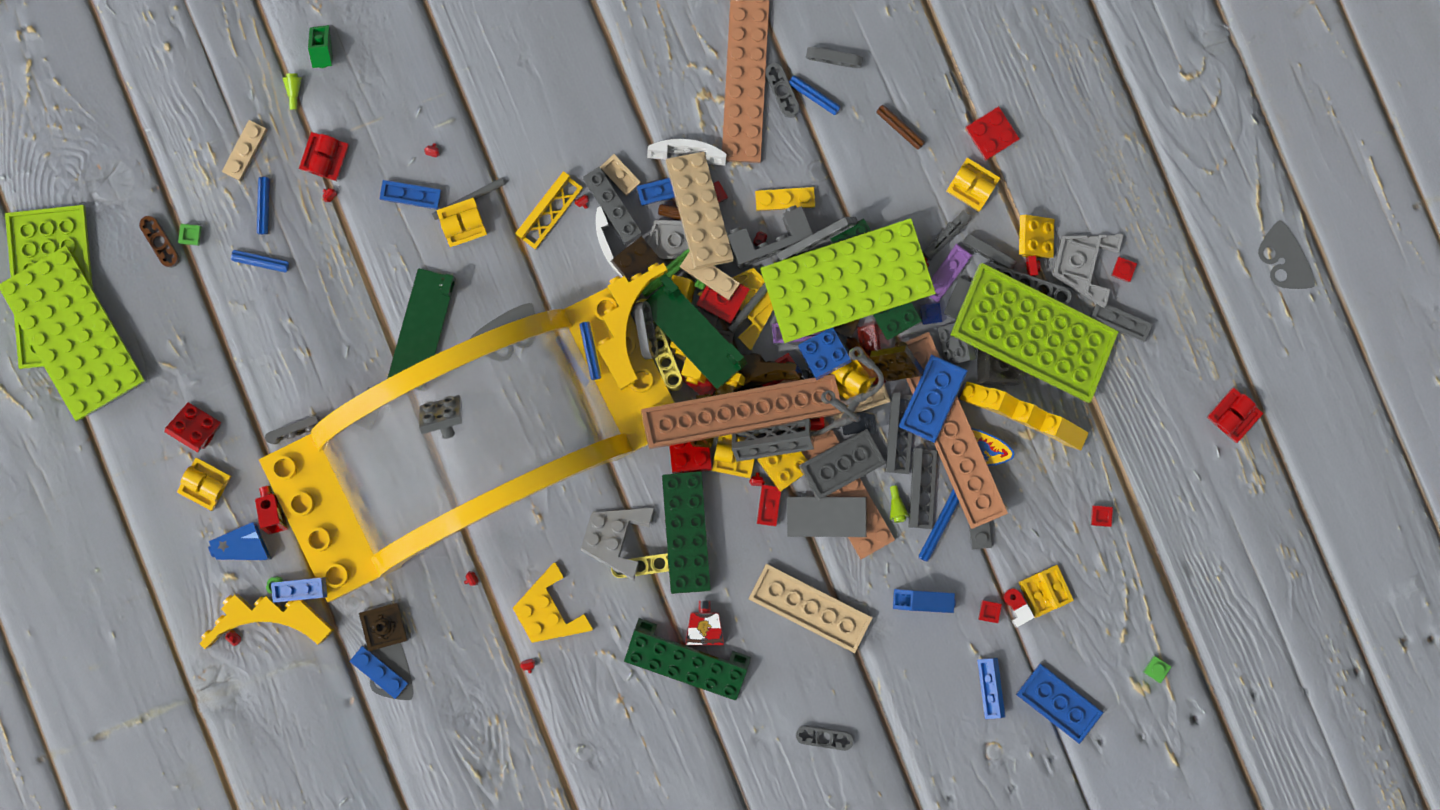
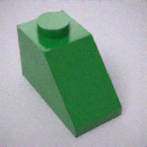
[308,25,333,68]

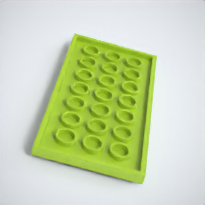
[5,205,93,369]
[760,218,936,343]
[0,245,146,422]
[950,263,1119,403]

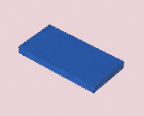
[898,355,968,443]
[1016,663,1104,744]

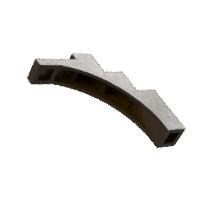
[690,353,803,448]

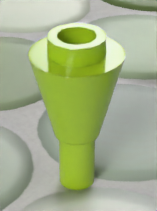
[282,73,302,110]
[890,485,909,523]

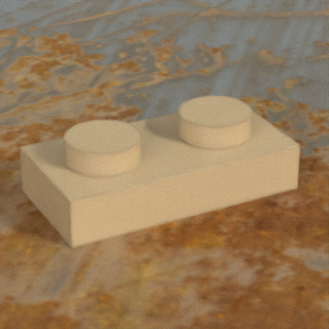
[600,154,641,197]

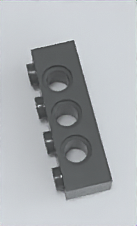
[583,167,642,246]

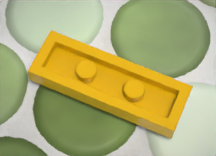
[755,187,815,211]

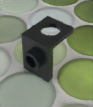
[841,411,877,435]

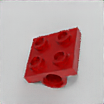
[298,132,349,182]
[1206,387,1264,443]
[164,402,221,453]

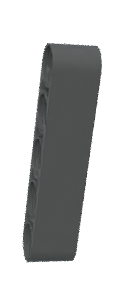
[983,262,1072,305]

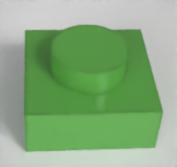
[178,224,202,246]
[1143,656,1171,683]

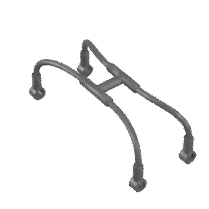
[795,347,884,436]

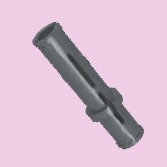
[922,210,972,260]

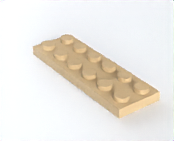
[666,152,734,269]
[748,564,872,653]

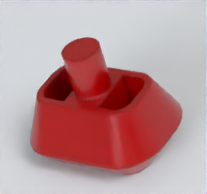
[424,143,439,157]
[322,188,337,202]
[575,194,589,209]
[753,231,767,246]
[749,472,765,486]
[464,571,479,586]
[225,630,241,646]
[520,659,535,673]

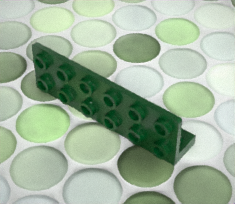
[830,218,922,340]
[387,268,456,392]
[646,274,747,389]
[662,472,711,594]
[624,618,751,700]

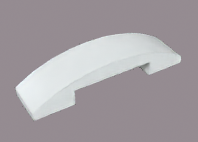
[647,139,726,166]
[596,206,623,278]

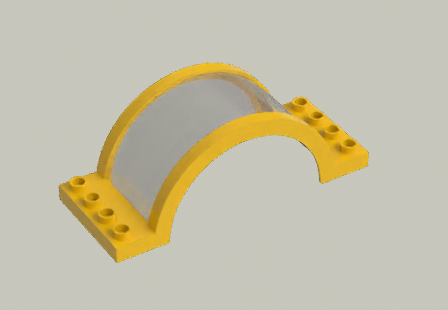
[258,287,674,602]

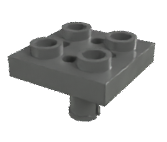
[938,323,976,365]
[419,395,462,439]

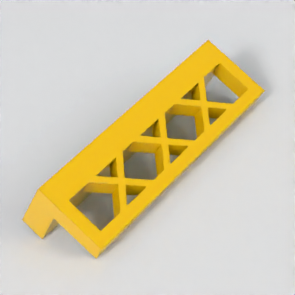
[515,171,583,250]

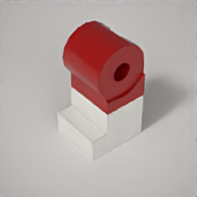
[1003,589,1034,627]

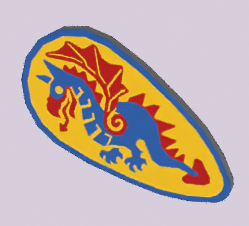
[971,428,1015,466]

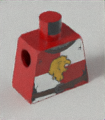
[255,486,288,535]
[686,601,724,645]

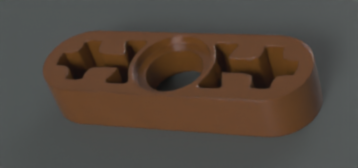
[139,216,179,268]

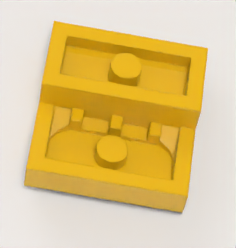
[1018,565,1074,618]

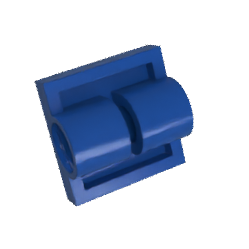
[798,328,852,380]

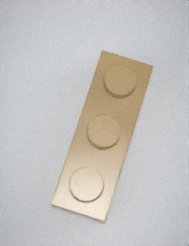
[222,120,267,182]
[680,252,740,300]

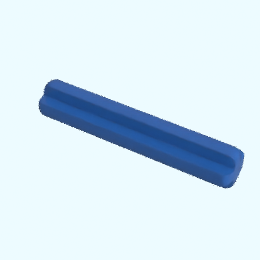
[789,75,840,115]
[257,177,270,235]
[231,250,289,273]
[579,321,601,380]

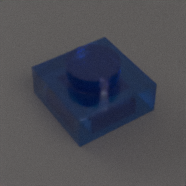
[920,303,942,325]

